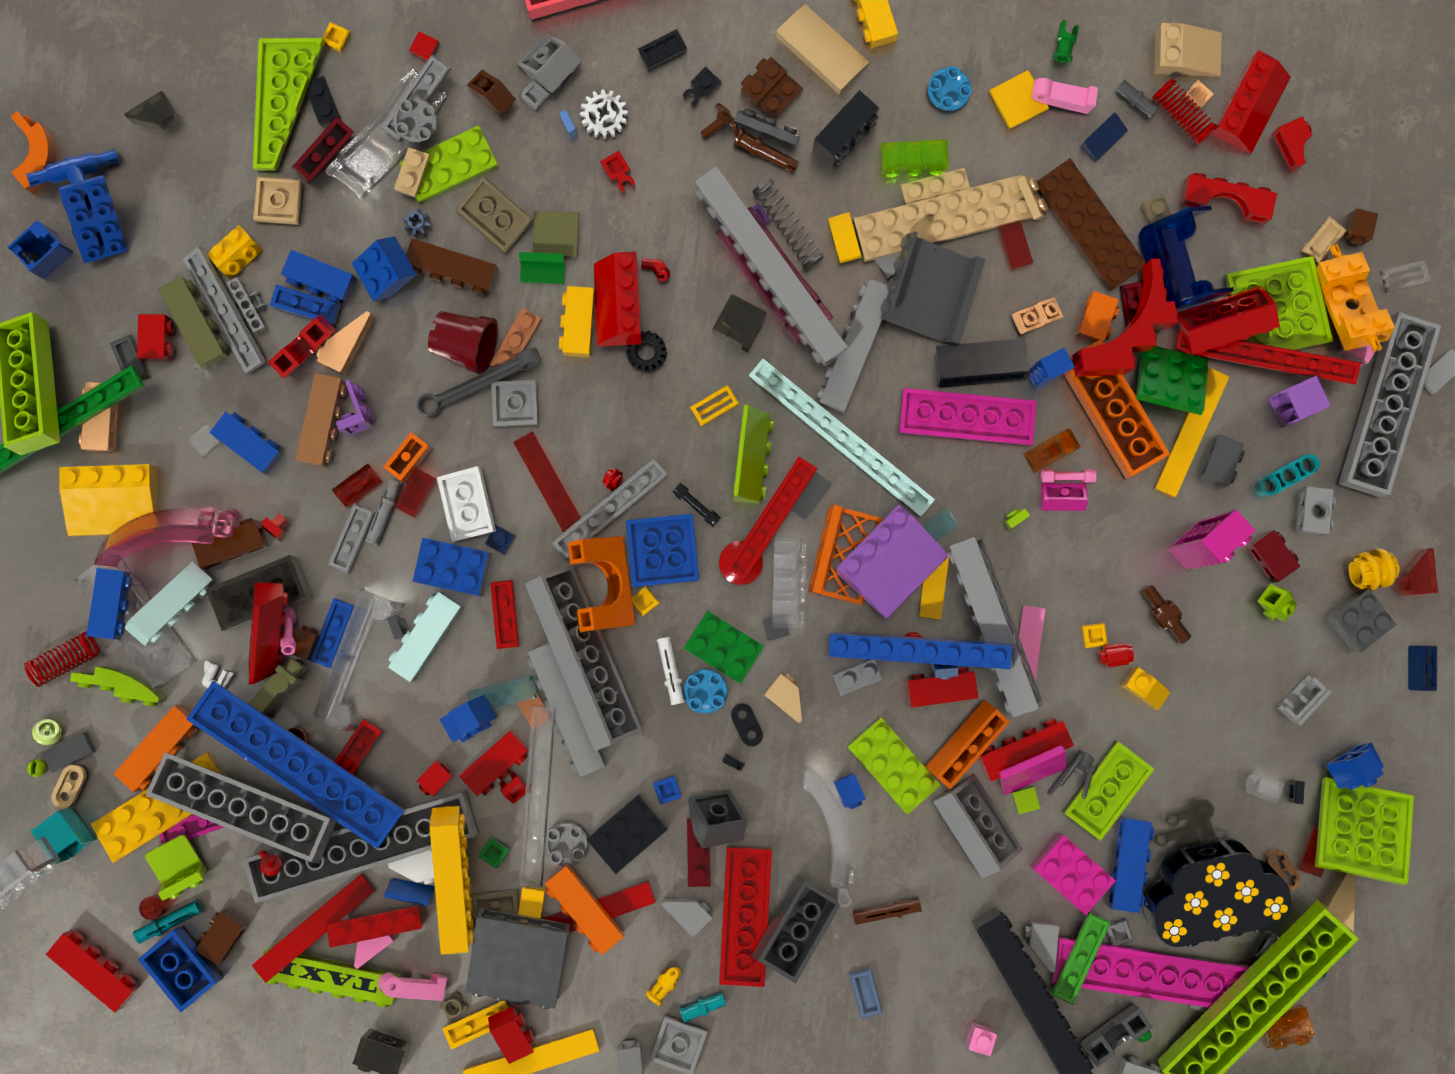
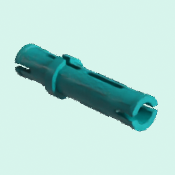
[133,900,202,944]

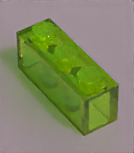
[879,139,949,177]

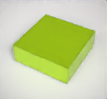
[1012,786,1041,814]

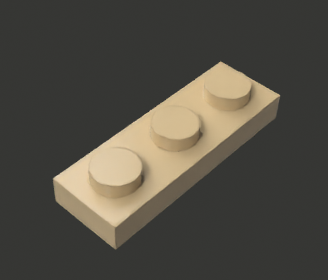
[900,168,970,205]

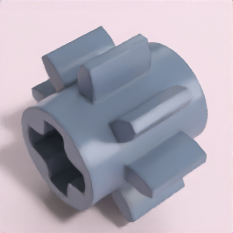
[403,208,431,237]

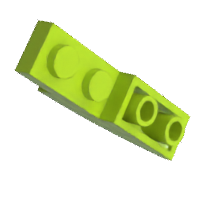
[70,666,165,706]

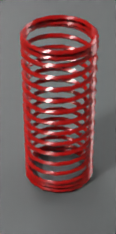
[1152,78,1218,145]
[24,631,100,687]

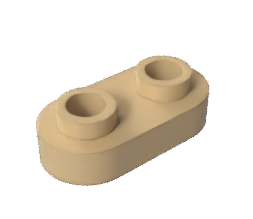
[51,764,87,808]

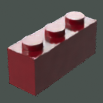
[291,117,354,182]

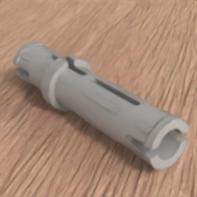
[364,478,402,546]

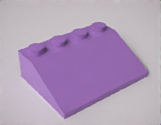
[837,505,949,619]

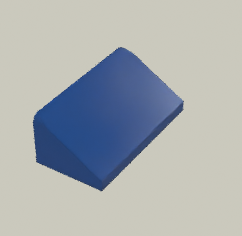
[384,878,435,906]

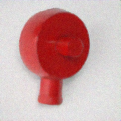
[258,850,282,876]

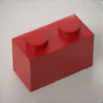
[137,314,174,362]
[488,1006,535,1064]

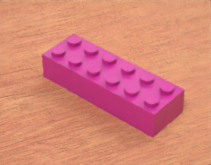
[1168,509,1256,569]

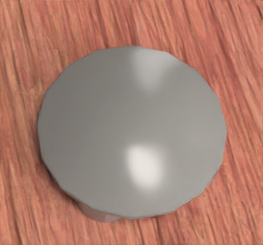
[393,97,437,142]
[544,822,589,866]

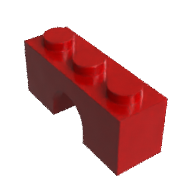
[268,315,337,379]

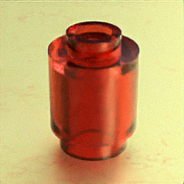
[139,894,168,920]

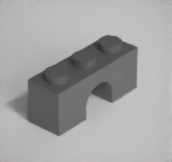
[1080,1003,1153,1068]

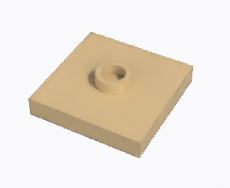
[253,177,303,225]

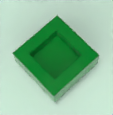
[478,837,510,869]

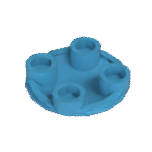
[928,66,972,111]
[683,669,728,714]

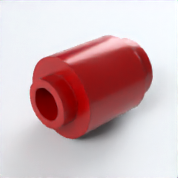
[1099,643,1134,668]

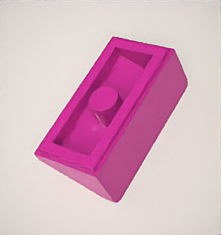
[1041,483,1088,511]

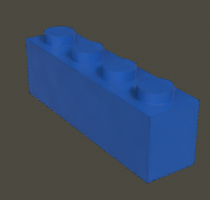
[1108,817,1154,913]

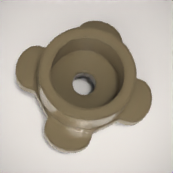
[440,993,467,1021]

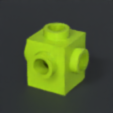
[1258,583,1297,622]

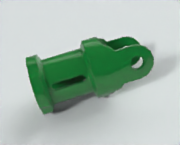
[1053,20,1079,63]

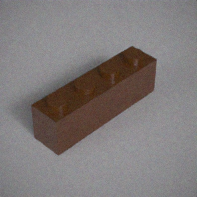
[406,238,499,295]

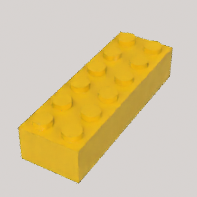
[430,806,474,955]

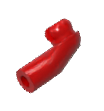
[641,258,670,282]

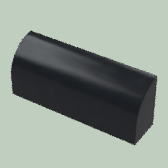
[936,338,1030,387]

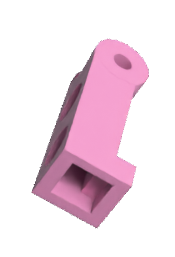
[1031,78,1098,114]
[378,973,447,1001]

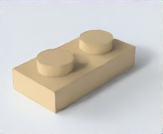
[394,147,431,198]
[1016,175,1048,220]

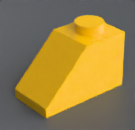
[1121,667,1171,711]

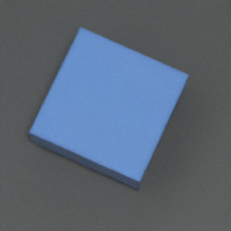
[559,110,578,139]

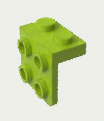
[145,834,207,901]

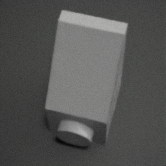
[661,899,713,937]
[1023,920,1059,972]
[617,1040,645,1074]

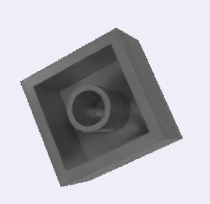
[1325,589,1397,652]

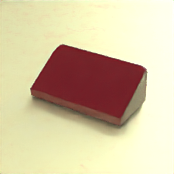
[1120,281,1143,328]

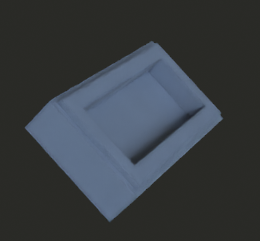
[849,967,883,1019]

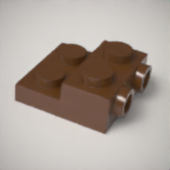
[741,57,803,120]

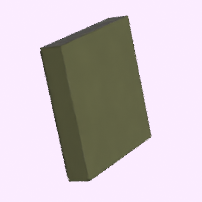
[533,211,579,258]

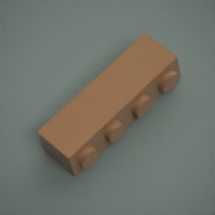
[295,373,347,468]

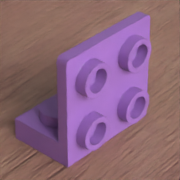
[336,379,374,436]

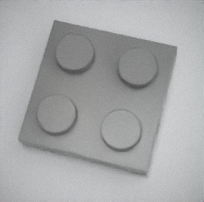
[491,380,538,427]
[649,1015,708,1074]

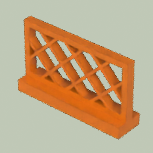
[808,505,883,605]

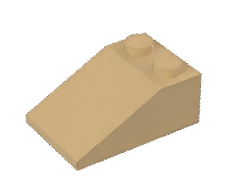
[1154,23,1222,77]

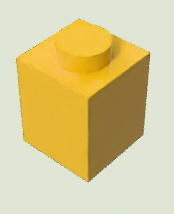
[518,885,546,919]

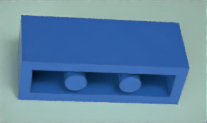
[281,250,357,303]
[1029,347,1075,389]
[209,411,283,475]
[86,568,133,640]

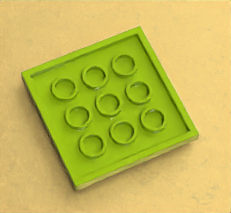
[1225,256,1333,350]
[1315,777,1414,886]

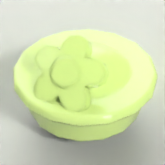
[32,719,62,745]

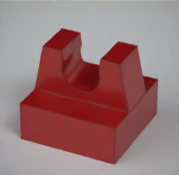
[260,513,288,542]
[499,772,531,804]

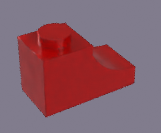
[1273,116,1312,172]

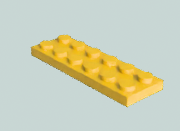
[91,752,222,863]

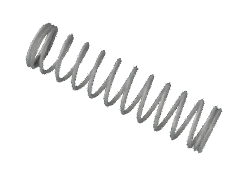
[752,179,824,270]

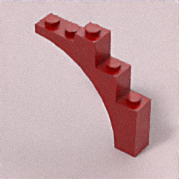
[1072,259,1179,377]

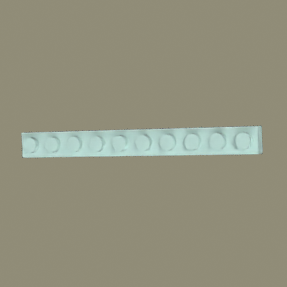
[749,359,935,517]

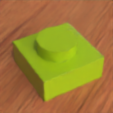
[1004,508,1030,530]

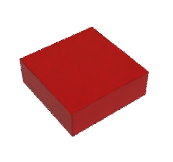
[409,31,439,61]

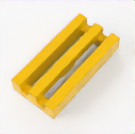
[690,385,739,427]

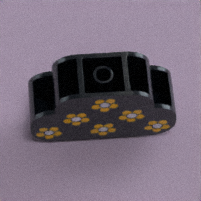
[1143,838,1292,947]

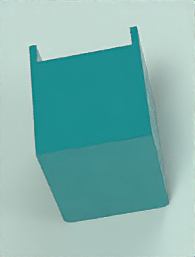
[30,807,95,865]

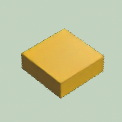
[322,22,351,53]
[631,586,660,617]
[1081,623,1108,648]

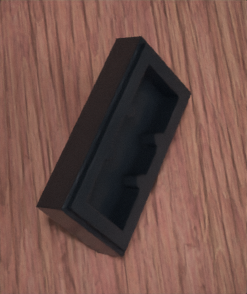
[638,29,687,70]

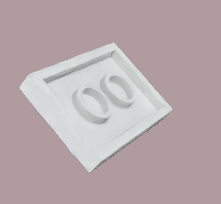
[437,466,496,542]

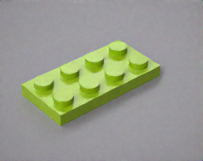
[399,125,498,204]
[847,717,941,815]
[1063,741,1154,841]

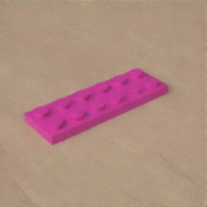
[899,388,1037,446]

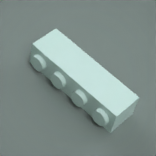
[125,561,213,647]
[388,592,463,682]

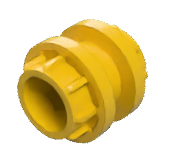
[1348,548,1400,591]

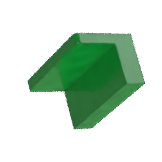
[519,252,566,285]

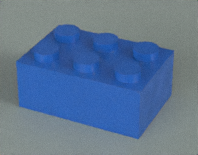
[412,538,492,597]
[137,926,223,1013]

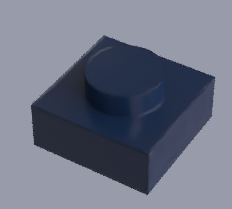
[485,524,515,555]

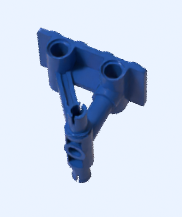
[26,149,127,263]

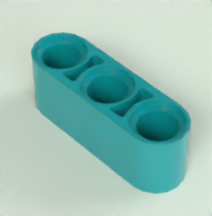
[1255,454,1320,497]

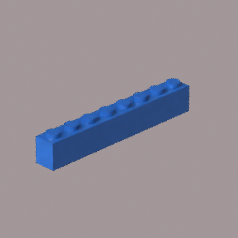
[829,632,1015,669]

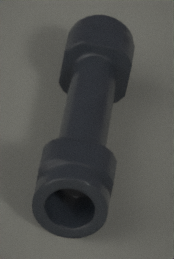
[672,483,721,527]

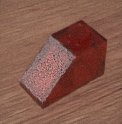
[1399,548,1438,596]

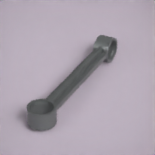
[417,348,542,418]

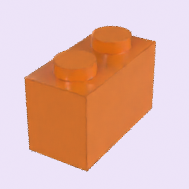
[1075,291,1120,342]
[383,432,433,483]

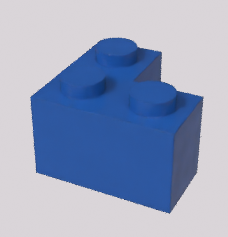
[440,695,497,743]
[1326,742,1384,790]

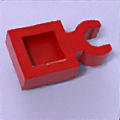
[600,151,635,193]

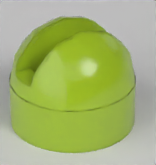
[27,759,47,777]

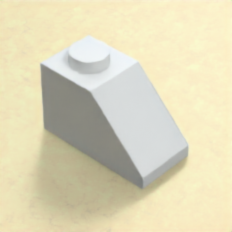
[388,850,434,885]

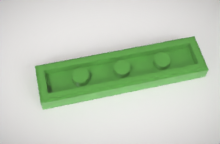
[1051,912,1111,1005]

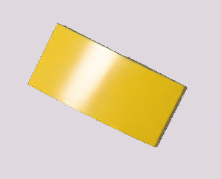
[828,212,862,263]

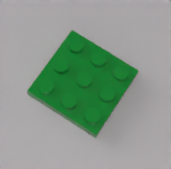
[1136,346,1209,415]

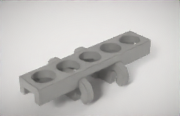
[226,277,267,334]

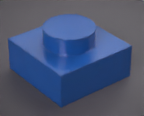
[653,776,682,805]

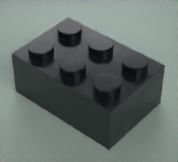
[812,90,879,168]
[586,793,668,874]

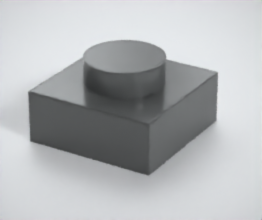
[387,615,408,639]

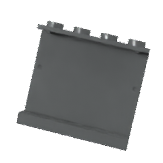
[880,231,986,345]
[465,908,570,1009]

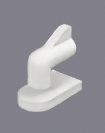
[202,660,236,689]

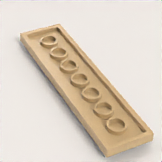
[853,174,1033,262]

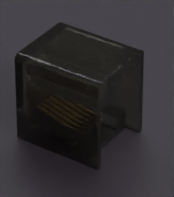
[712,294,767,353]

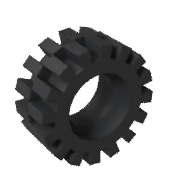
[626,331,667,373]

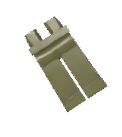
[248,658,308,716]

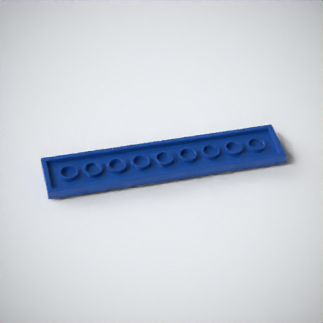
[186,681,404,849]

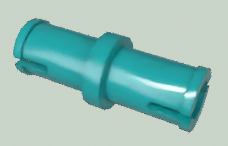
[679,992,727,1023]

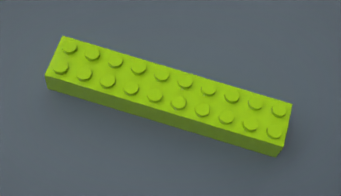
[1158,900,1359,1074]

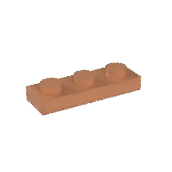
[489,308,542,377]

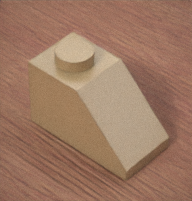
[764,673,802,723]

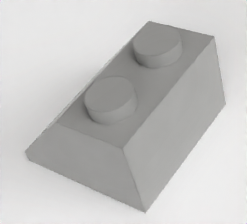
[517,33,581,93]

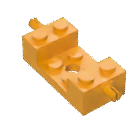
[1316,244,1395,352]

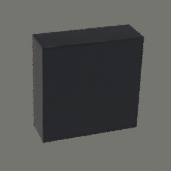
[1288,780,1305,804]

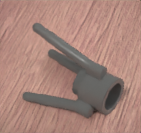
[1048,750,1096,799]

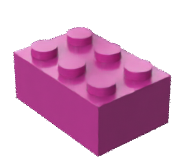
[1030,833,1116,915]

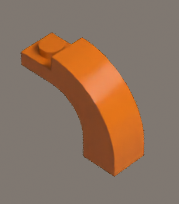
[10,111,56,194]

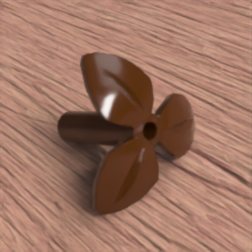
[701,103,738,139]

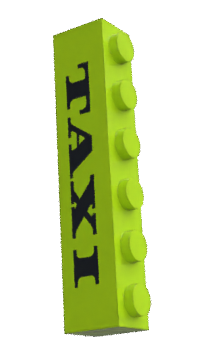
[258,947,402,1007]

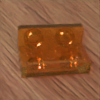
[1265,1007,1315,1050]

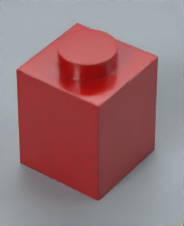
[417,760,455,796]

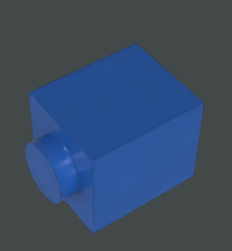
[833,772,866,810]

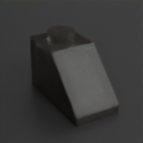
[124,91,182,130]

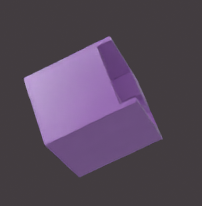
[1268,376,1331,427]

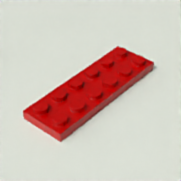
[719,846,772,987]

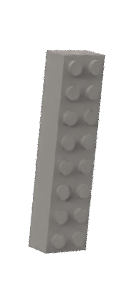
[1338,312,1442,498]
[948,535,1044,717]
[525,565,642,751]
[146,752,337,864]

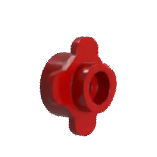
[603,468,623,491]

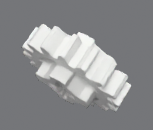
[580,89,628,139]

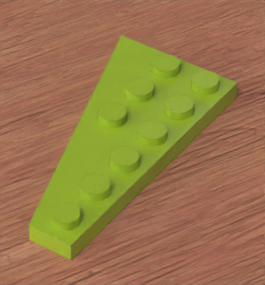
[253,38,325,171]

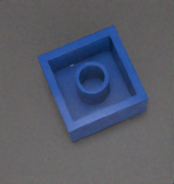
[352,236,417,301]

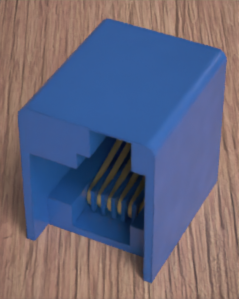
[7,221,73,279]

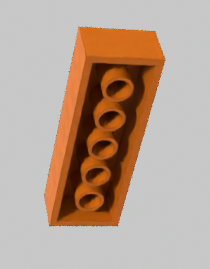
[1065,338,1170,479]

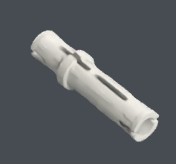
[657,637,685,705]

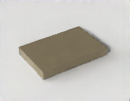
[456,176,534,253]

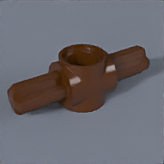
[1143,585,1191,644]

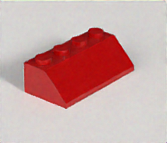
[1212,50,1291,154]
[594,251,642,347]
[1178,286,1280,355]
[249,582,287,684]

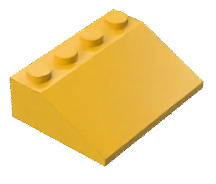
[59,464,158,536]

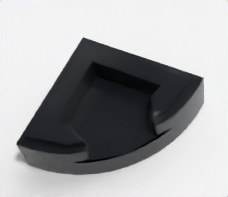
[722,753,745,771]

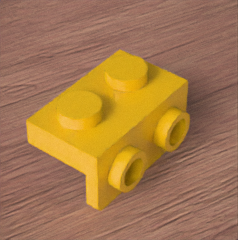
[207,225,262,279]

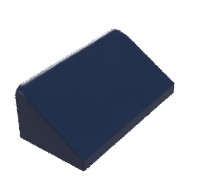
[1081,112,1128,161]
[1408,645,1437,691]

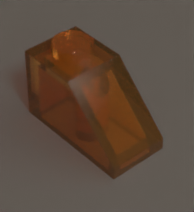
[1024,428,1081,473]

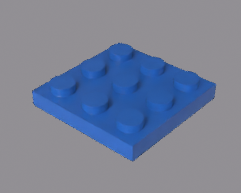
[626,514,699,587]

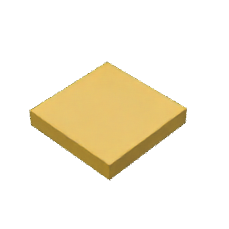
[989,70,1049,130]

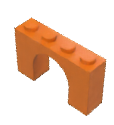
[567,536,635,632]

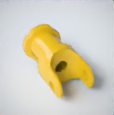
[645,967,681,1007]

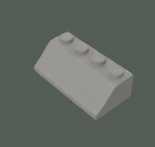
[933,774,1023,879]

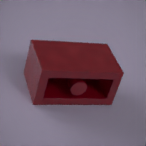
[1246,530,1301,583]

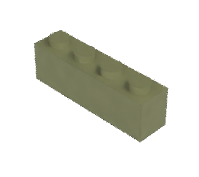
[158,276,229,369]

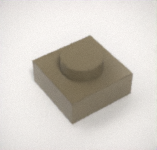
[1141,194,1172,225]

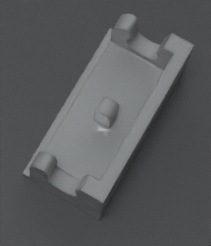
[1277,675,1332,725]

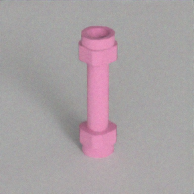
[1041,469,1096,483]
[280,607,296,655]

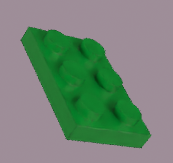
[684,611,764,684]

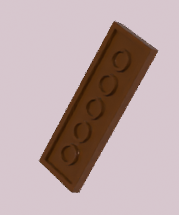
[1036,158,1146,291]

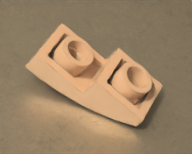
[1012,297,1063,335]

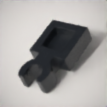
[683,66,721,107]

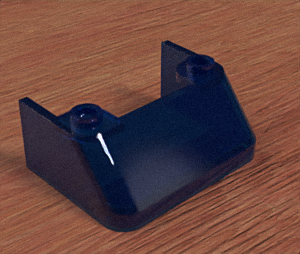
[1139,206,1235,309]

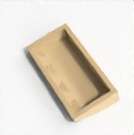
[776,4,870,95]

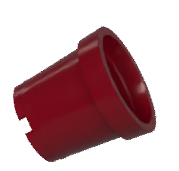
[428,311,498,375]

